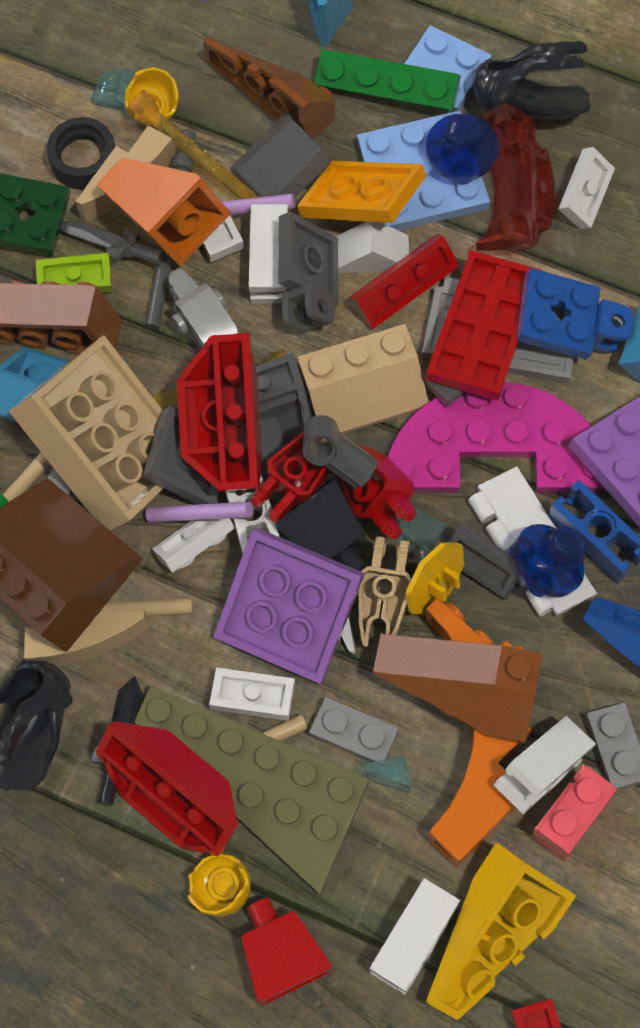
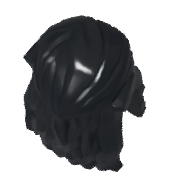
[473,41,591,120]
[0,658,73,791]

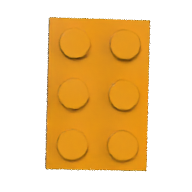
[297,161,427,223]

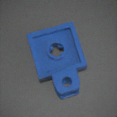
[517,268,634,360]

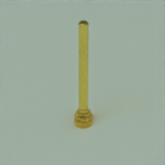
[126,90,258,199]

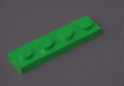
[315,49,461,112]

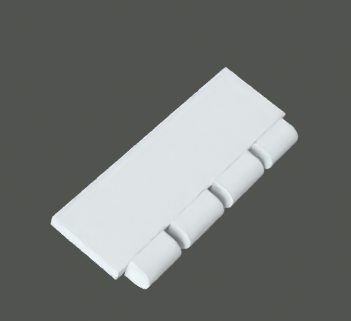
[468,467,597,617]

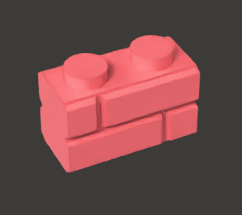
[532,764,617,862]

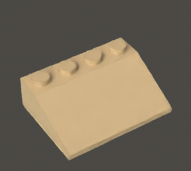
[9,335,188,530]

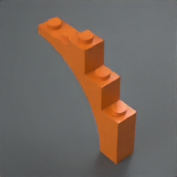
[425,598,532,869]

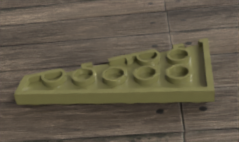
[134,686,370,895]

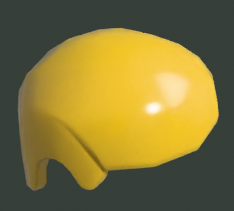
[124,67,179,127]
[187,853,251,917]

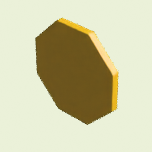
[406,542,464,614]

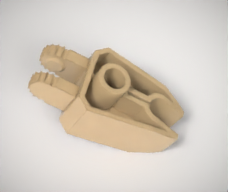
[359,537,411,647]

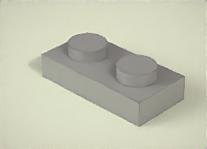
[309,697,399,768]
[585,702,640,791]

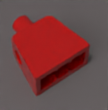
[241,897,333,1007]

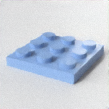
[357,110,490,231]

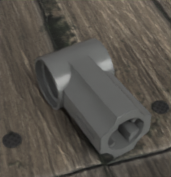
[303,415,378,488]

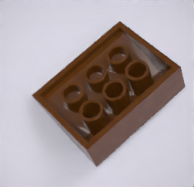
[0,478,143,652]

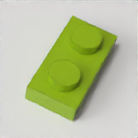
[36,253,113,293]

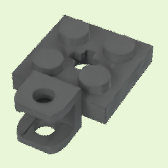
[278,212,338,334]
[142,405,219,504]

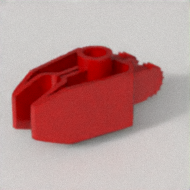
[251,431,331,523]
[338,444,417,539]

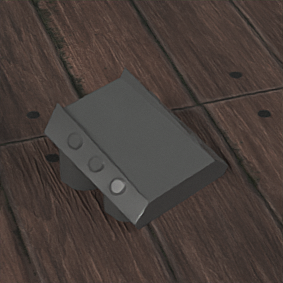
[230,114,331,201]

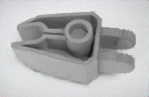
[168,269,238,350]

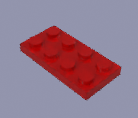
[425,250,542,401]

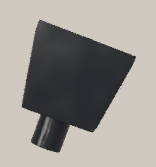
[275,479,368,572]

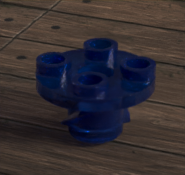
[425,113,499,185]
[509,524,585,597]

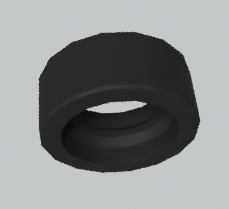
[46,117,116,190]

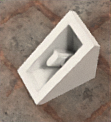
[336,221,409,273]

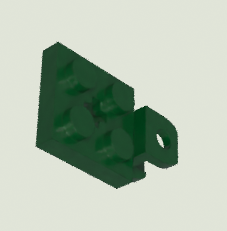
[0,173,71,257]

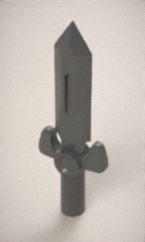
[61,220,165,265]

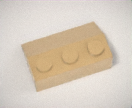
[297,324,428,441]

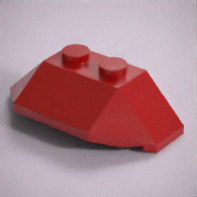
[177,332,262,492]
[95,721,238,857]

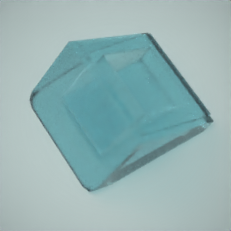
[91,68,134,112]
[395,507,447,551]
[365,756,411,794]

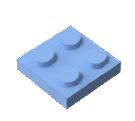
[404,25,492,113]

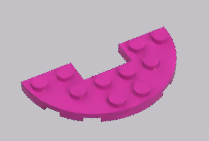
[388,382,609,493]

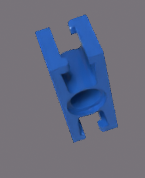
[549,480,640,584]

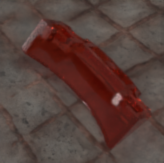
[474,103,556,251]

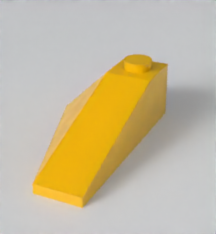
[426,842,576,1020]

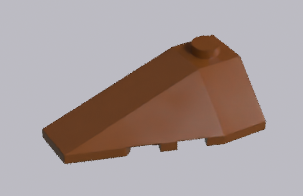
[203,37,335,139]
[373,634,543,744]

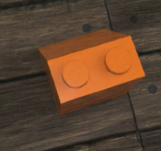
[96,158,231,266]

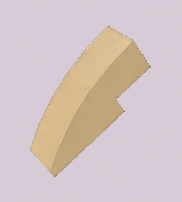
[76,126,175,222]
[24,610,149,667]

